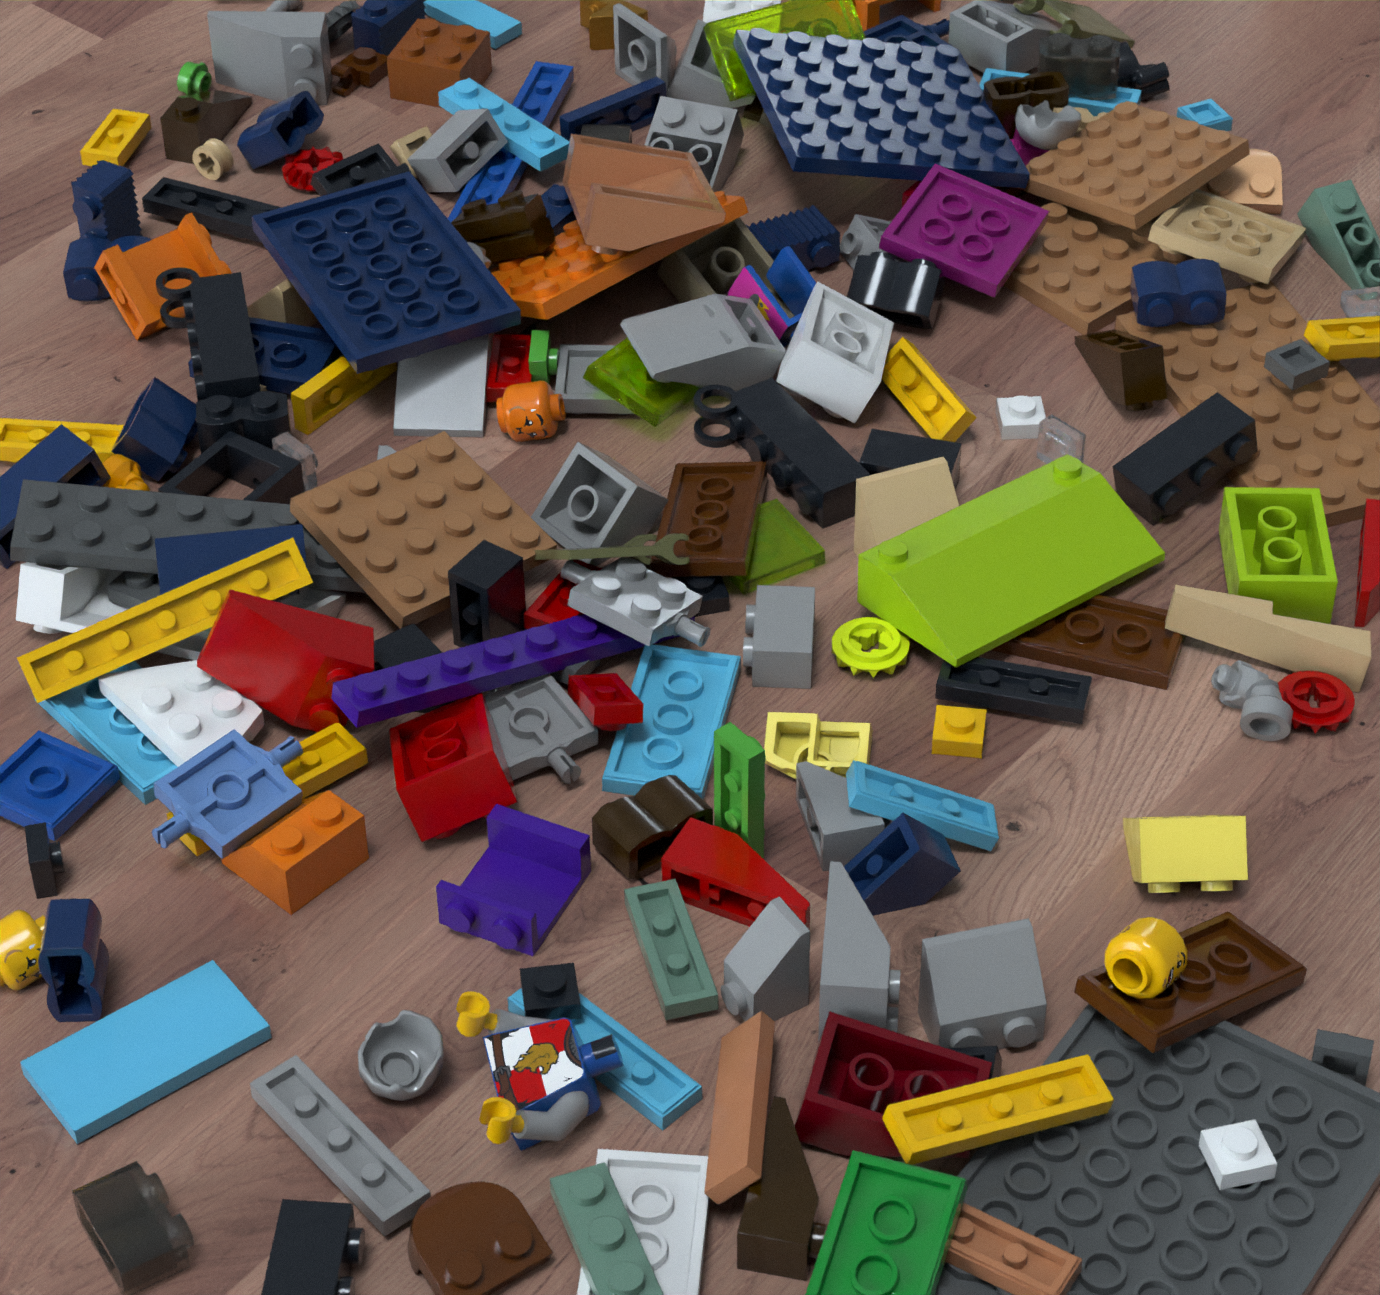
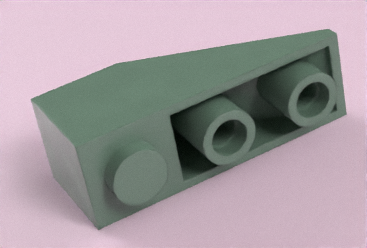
[1297,180,1380,301]

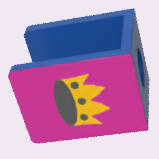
[728,246,816,347]

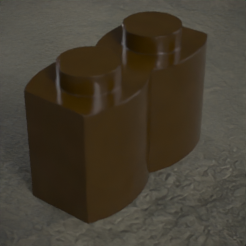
[983,71,1070,139]
[592,775,713,879]

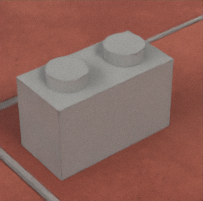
[407,109,508,192]
[743,585,815,689]

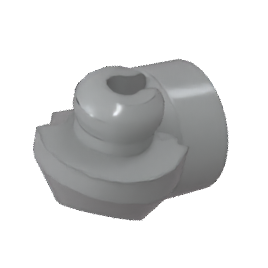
[1211,660,1293,741]

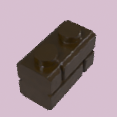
[451,191,555,264]

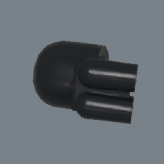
[1089,41,1170,101]

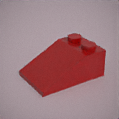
[197,589,374,732]
[389,693,517,842]

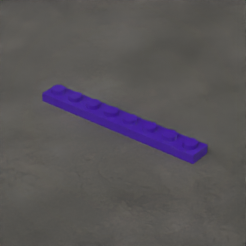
[331,614,695,728]

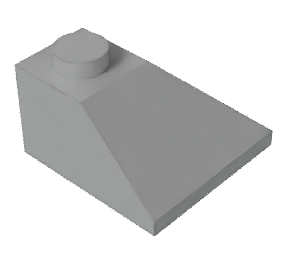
[613,3,677,92]

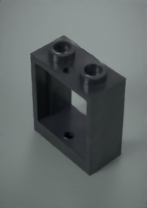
[158,431,305,504]

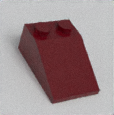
[794,1011,992,1158]

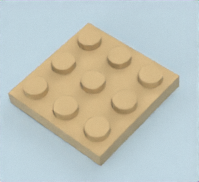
[1148,189,1307,284]

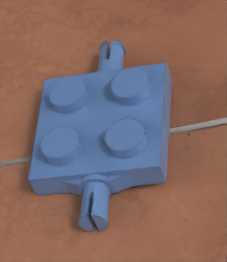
[152,729,303,859]

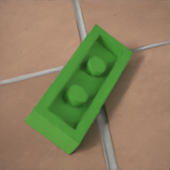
[714,722,766,859]

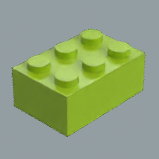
[1218,487,1338,624]

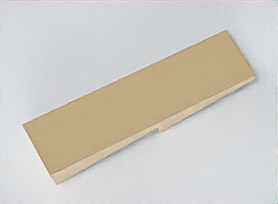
[1165,585,1371,693]

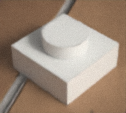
[995,396,1047,440]
[1199,1119,1277,1190]

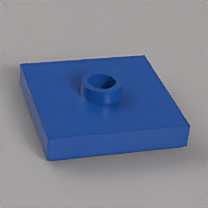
[0,730,120,841]

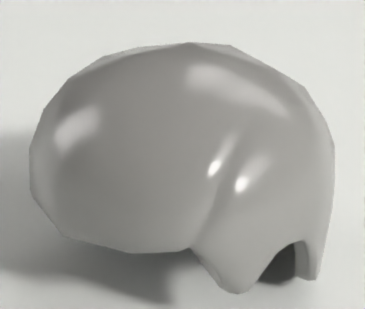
[1015,101,1081,150]
[357,1010,444,1101]

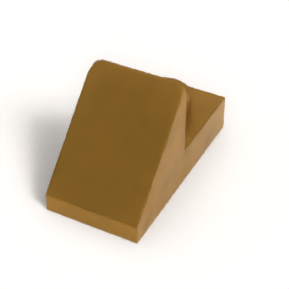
[580,0,648,50]

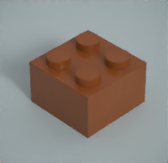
[387,18,492,108]

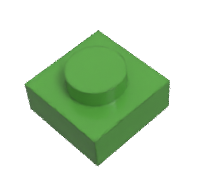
[528,330,559,385]

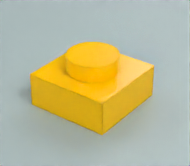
[931,705,987,758]

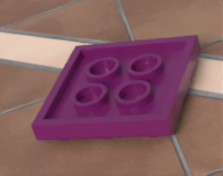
[879,164,1049,298]

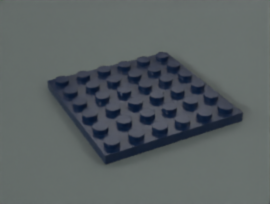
[733,28,1030,188]

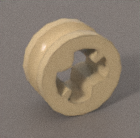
[192,138,234,180]

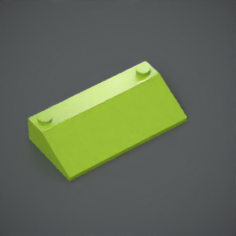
[857,454,1165,667]

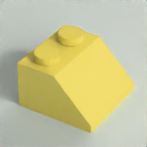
[1123,815,1248,893]

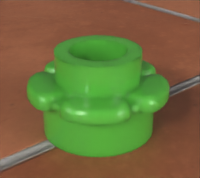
[177,62,212,95]

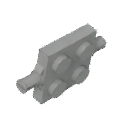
[561,557,711,647]
[485,673,598,784]

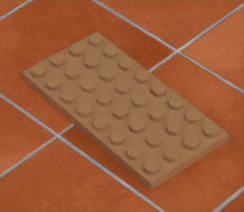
[1115,281,1380,528]

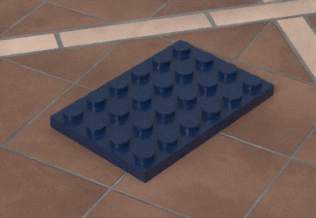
[252,171,521,374]

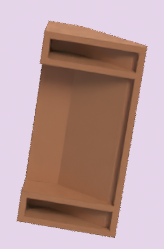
[563,134,726,255]

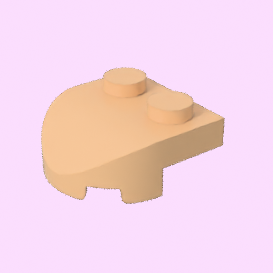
[1198,149,1283,214]

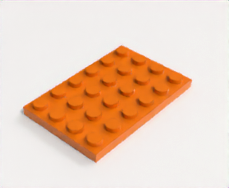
[490,191,748,320]

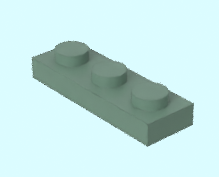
[624,879,718,1020]
[550,1162,664,1295]

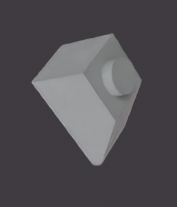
[796,761,890,871]
[721,896,810,1021]

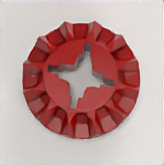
[282,146,343,191]
[1278,671,1355,734]

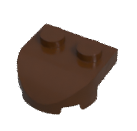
[407,1182,553,1295]

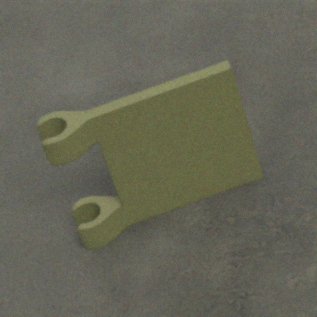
[1013,0,1135,48]
[534,533,690,565]

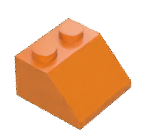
[221,790,369,915]

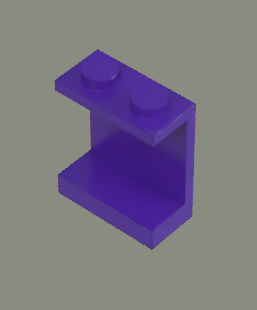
[436,804,591,956]

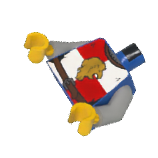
[456,991,624,1151]

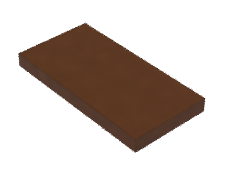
[650,461,768,577]
[991,595,1186,690]
[1074,911,1307,1053]

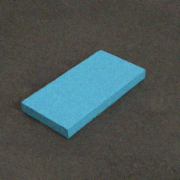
[602,644,741,800]
[34,661,177,805]
[20,960,272,1144]

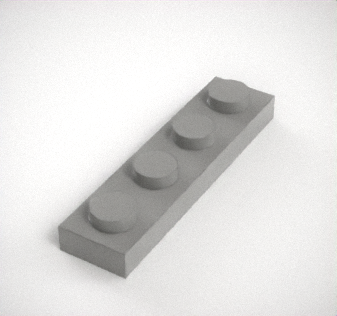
[250,1055,431,1236]

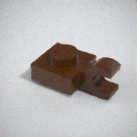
[331,47,388,96]

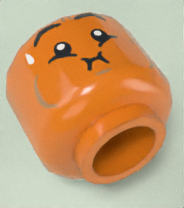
[496,380,565,442]

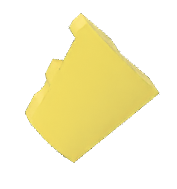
[764,712,873,779]

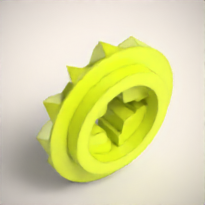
[831,617,910,679]

